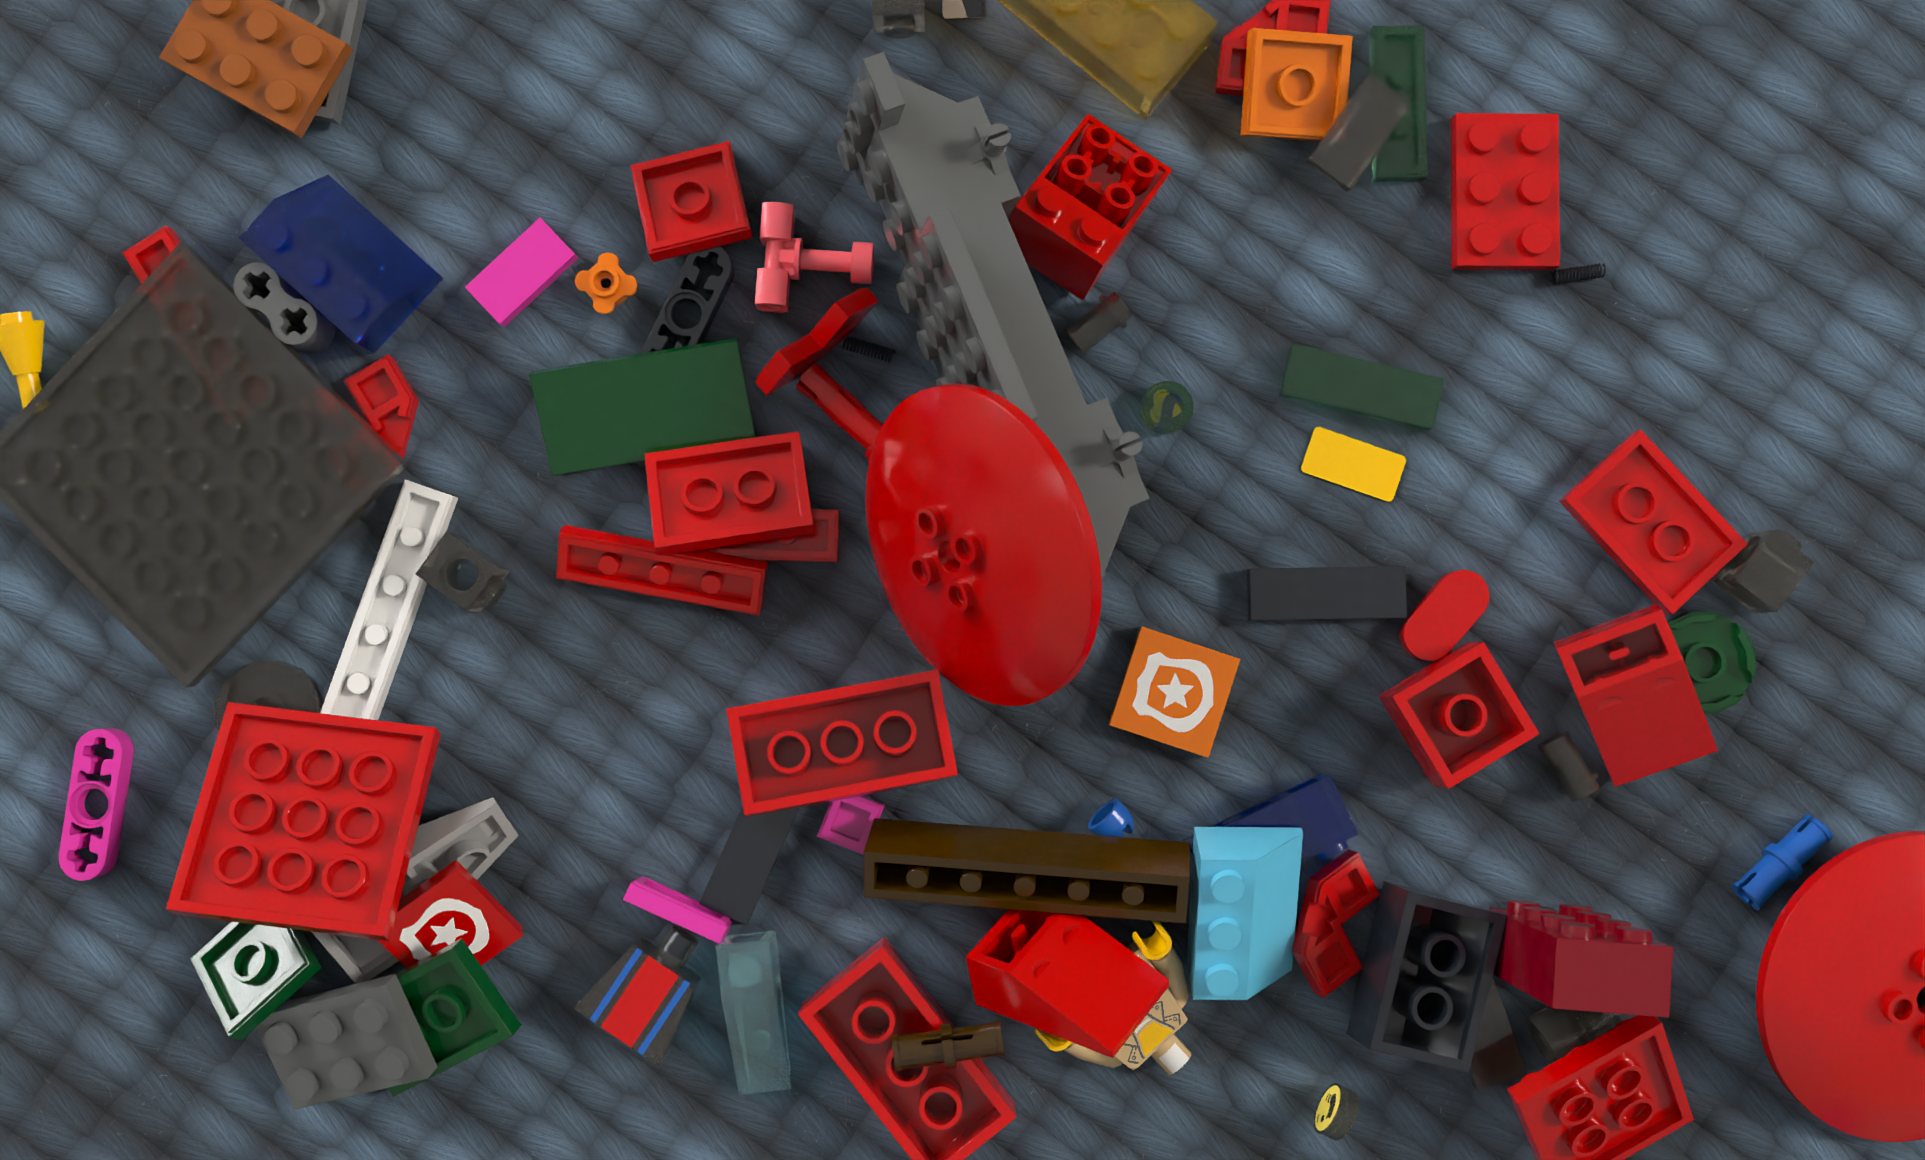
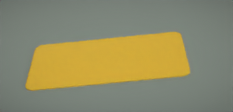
[1301,427,1406,502]

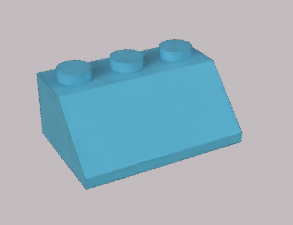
[1187,827,1303,1000]

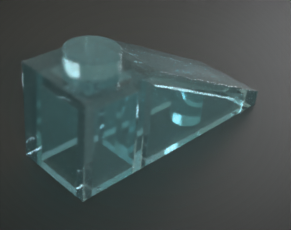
[716,930,792,1095]

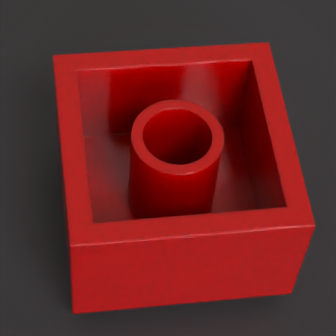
[1378,642,1540,789]

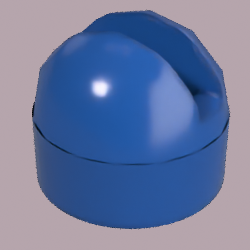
[1088,798,1134,837]

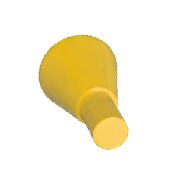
[0,311,45,409]

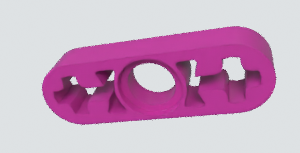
[59,728,134,881]

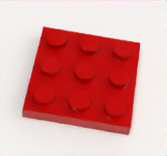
[1507,1015,1694,1160]

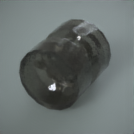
[1525,1006,1622,1065]

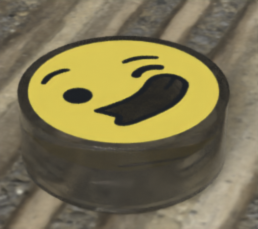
[1314,1083,1359,1141]

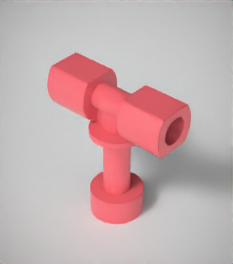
[755,202,874,313]

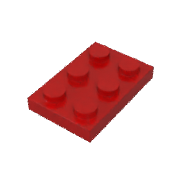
[1451,113,1560,270]
[1559,429,1748,615]
[644,431,815,556]

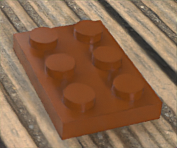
[159,0,353,139]

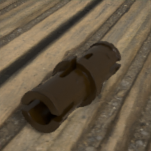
[892,1020,1005,1071]

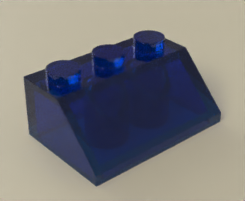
[239,175,443,353]

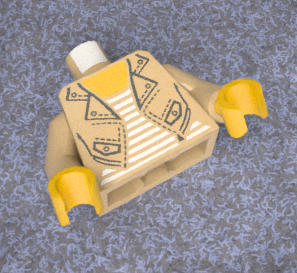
[1035,921,1191,1075]

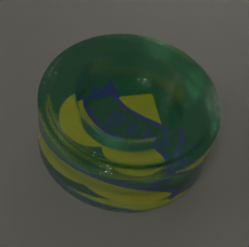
[1140,381,1194,434]

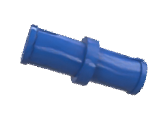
[1732,814,1833,910]

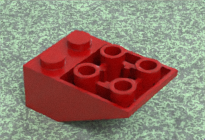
[1008,114,1172,301]
[1553,604,1718,787]
[966,909,1170,1058]

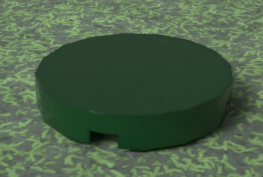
[1667,611,1756,714]

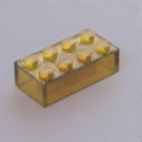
[998,0,1218,121]

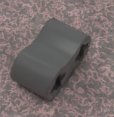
[233,262,335,354]

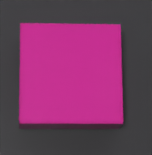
[817,796,885,855]

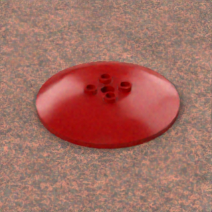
[865,383,1102,706]
[1756,831,1925,1142]

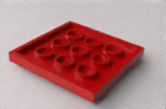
[166,702,441,941]

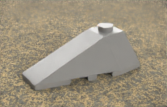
[311,797,519,984]

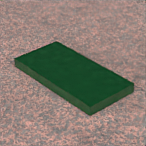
[529,338,757,475]

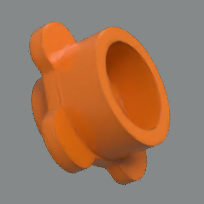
[575,252,637,314]

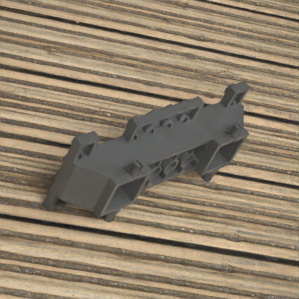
[837,52,1150,579]

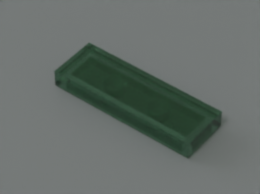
[1369,25,1428,182]
[1279,344,1444,431]

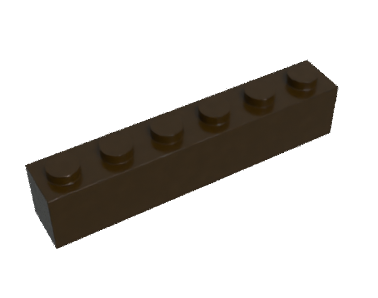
[864,818,1190,923]

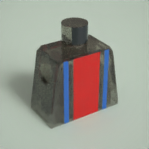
[574,926,701,1066]

